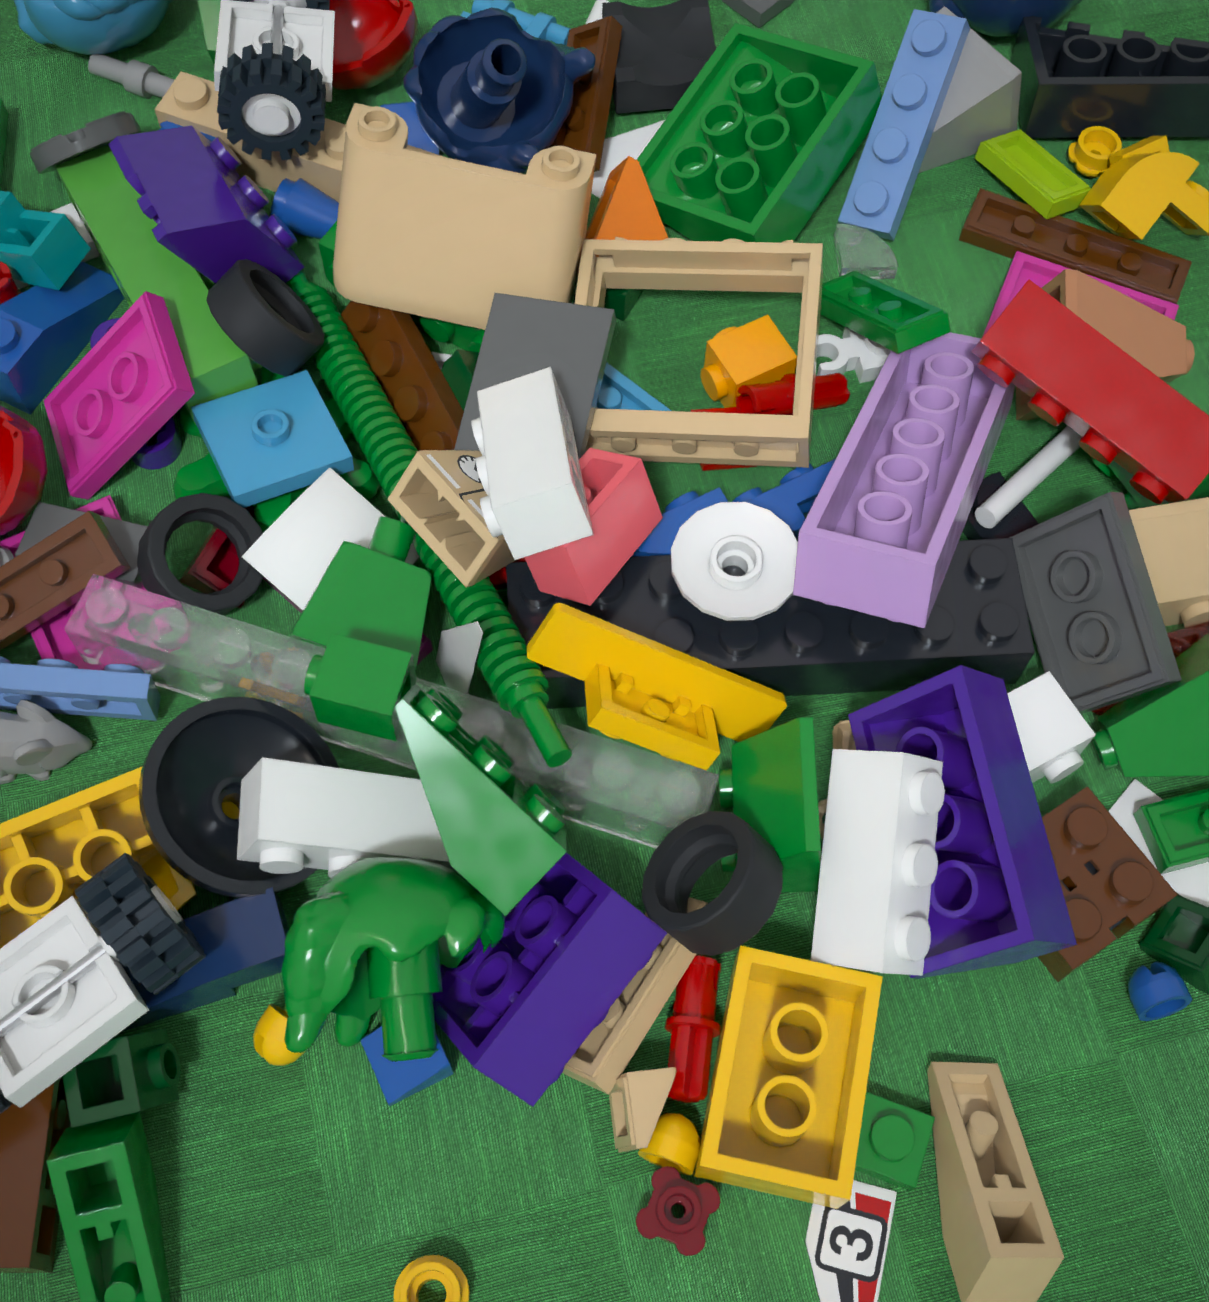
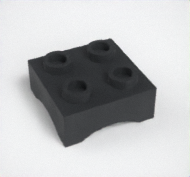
[602,0,716,114]

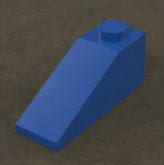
[0,262,124,415]

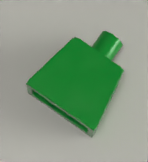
[289,516,431,671]

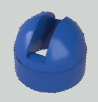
[1128,962,1192,1021]

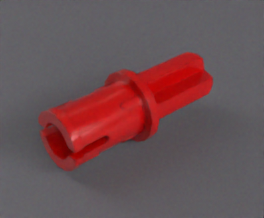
[735,373,850,415]
[665,956,722,1103]

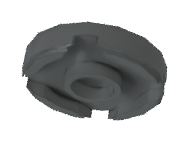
[30,111,142,174]

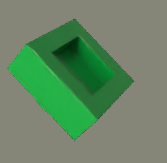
[855,1092,935,1191]

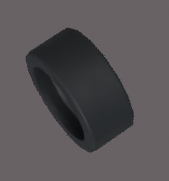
[206,259,324,376]
[137,493,264,621]
[642,811,783,956]

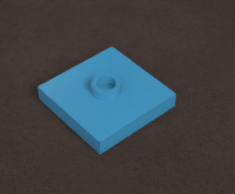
[191,370,354,508]

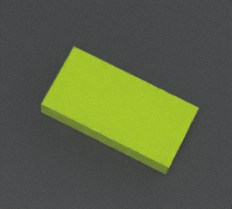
[975,129,1091,219]

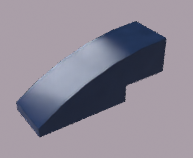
[119,887,289,1033]

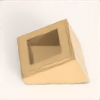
[609,1067,676,1153]

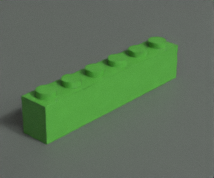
[55,145,262,425]

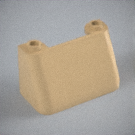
[333,103,597,330]

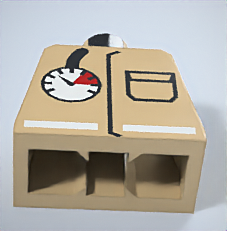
[387,450,515,587]

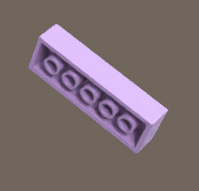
[793,332,1015,628]

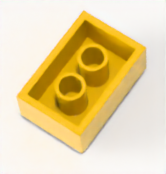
[694,946,883,1209]

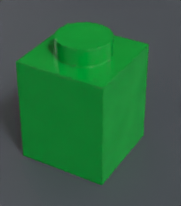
[304,633,417,742]

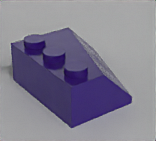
[108,126,305,284]
[433,852,667,1107]

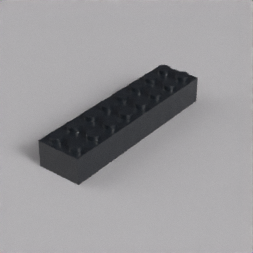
[506,538,1035,709]

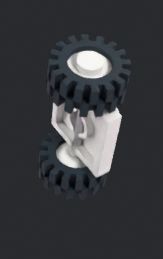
[214,0,335,160]
[0,853,206,1114]

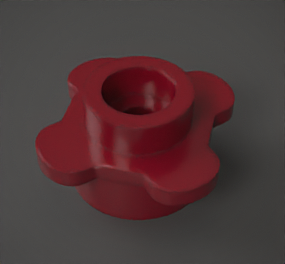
[636,1166,720,1256]

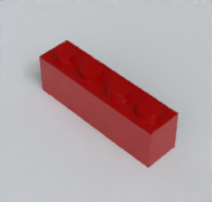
[971,279,1209,504]

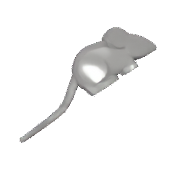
[0,700,92,784]

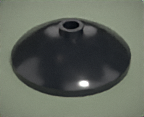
[139,697,339,898]

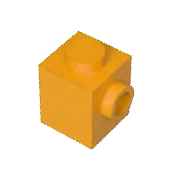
[700,314,797,408]

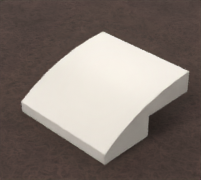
[242,468,420,611]

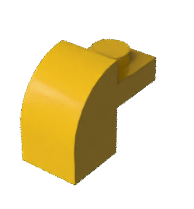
[1079,152,1209,240]

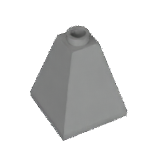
[868,6,1022,173]

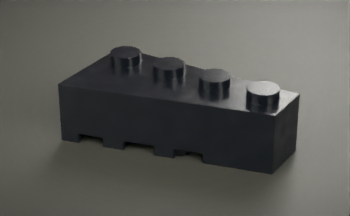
[1010,16,1209,139]

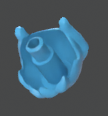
[14,0,173,55]

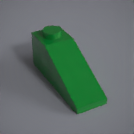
[46,1112,171,1302]

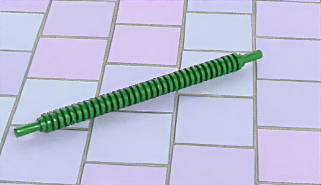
[286,269,572,768]

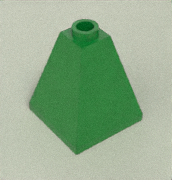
[1092,633,1209,777]

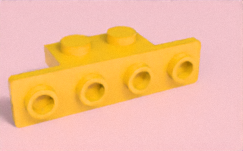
[527,603,787,771]

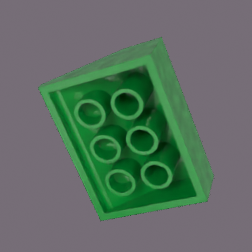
[637,23,882,243]

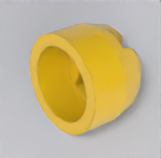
[253,1003,306,1066]
[638,1113,700,1175]

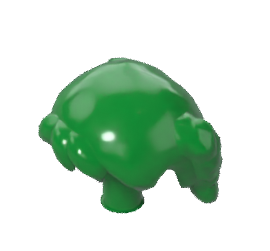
[282,857,505,1062]

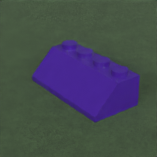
[848,665,1077,979]

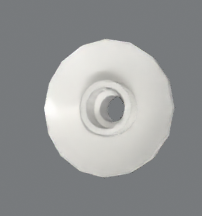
[671,502,798,621]

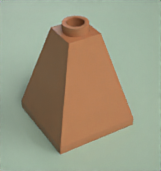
[1016,269,1195,421]

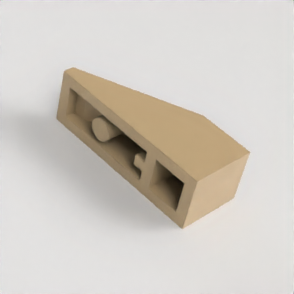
[927,1062,1064,1302]

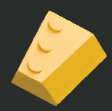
[0,766,197,949]

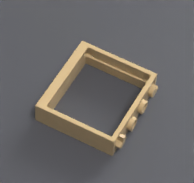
[574,237,823,468]

